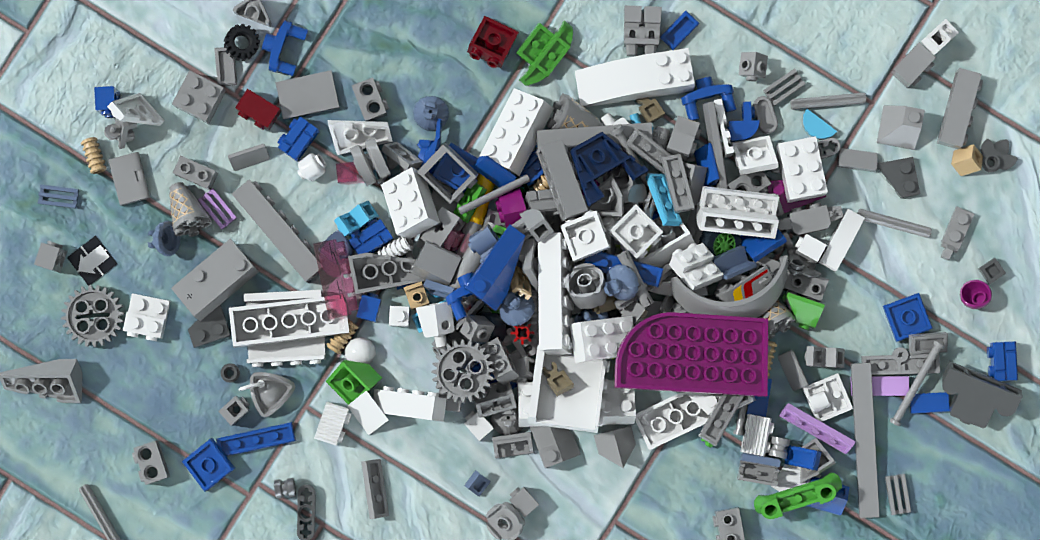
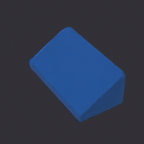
[694,143,720,186]
[473,156,516,188]

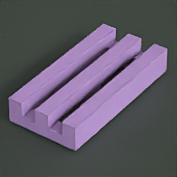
[198,188,237,230]

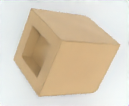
[951,144,983,176]

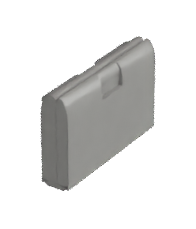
[108,152,150,206]

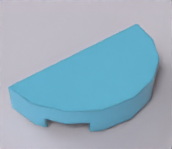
[803,109,837,139]

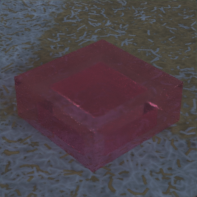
[336,162,357,184]
[443,230,466,251]

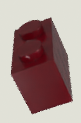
[235,88,282,130]

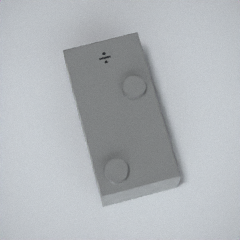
[171,239,259,321]

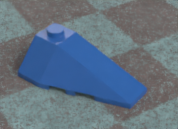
[464,224,525,311]

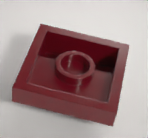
[467,16,519,68]

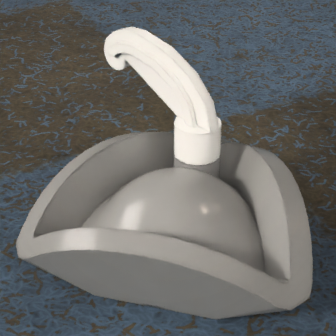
[239,372,295,417]

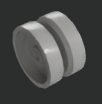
[350,138,391,186]

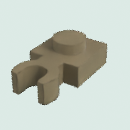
[635,97,665,123]
[543,362,574,397]

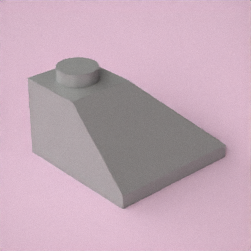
[877,105,925,150]

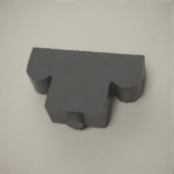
[942,361,1022,428]

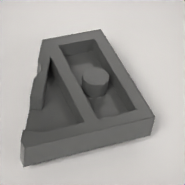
[877,157,920,198]
[188,304,231,348]

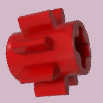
[510,324,534,345]

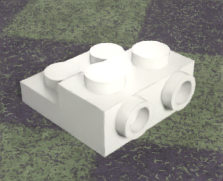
[732,136,778,175]
[608,204,663,260]
[560,210,611,262]
[669,243,724,291]
[123,294,171,341]

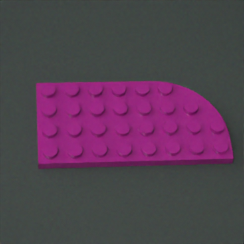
[615,312,768,397]

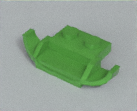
[516,20,573,86]

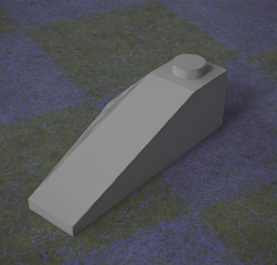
[348,253,425,295]
[0,359,82,403]
[530,426,581,468]

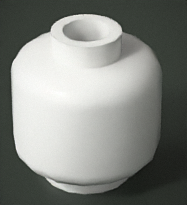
[297,153,327,182]

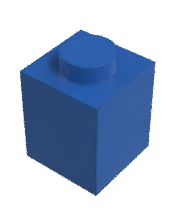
[356,292,382,323]

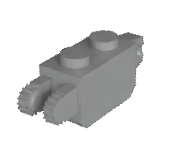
[778,203,843,236]

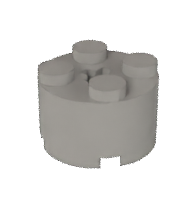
[565,263,608,309]

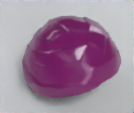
[960,280,992,309]

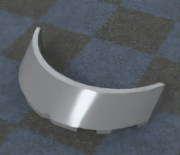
[670,255,788,318]

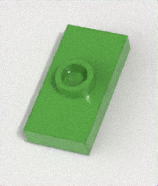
[453,182,487,223]

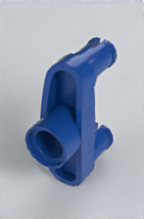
[262,20,308,76]
[681,77,737,121]
[445,272,503,321]

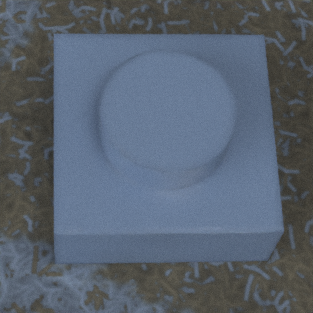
[464,470,491,497]

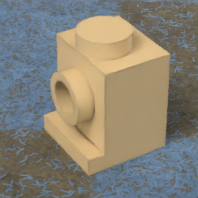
[403,281,430,312]

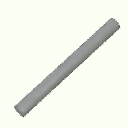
[458,175,530,215]

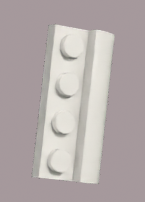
[696,186,779,239]

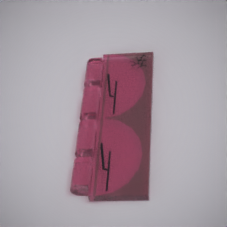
[313,239,358,319]

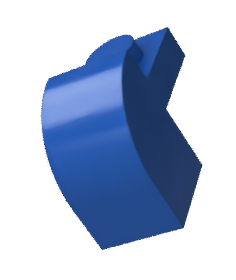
[727,101,760,143]

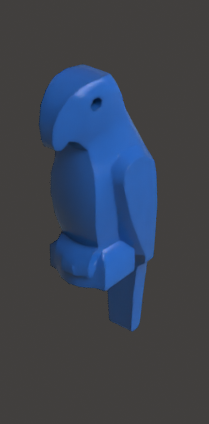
[417,119,442,184]

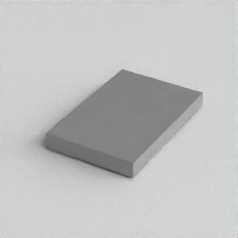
[275,70,340,120]

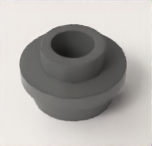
[221,363,240,383]

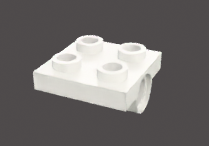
[802,373,853,422]

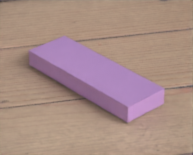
[850,376,909,396]

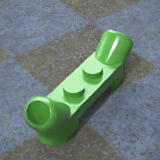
[754,473,842,519]

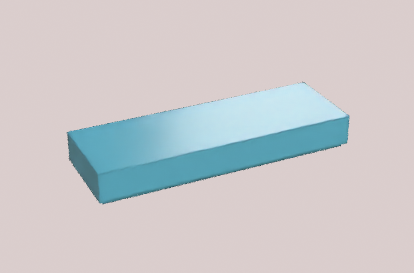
[645,173,682,226]

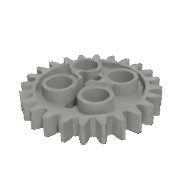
[61,285,125,347]
[431,339,496,404]

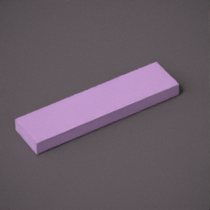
[779,403,855,454]

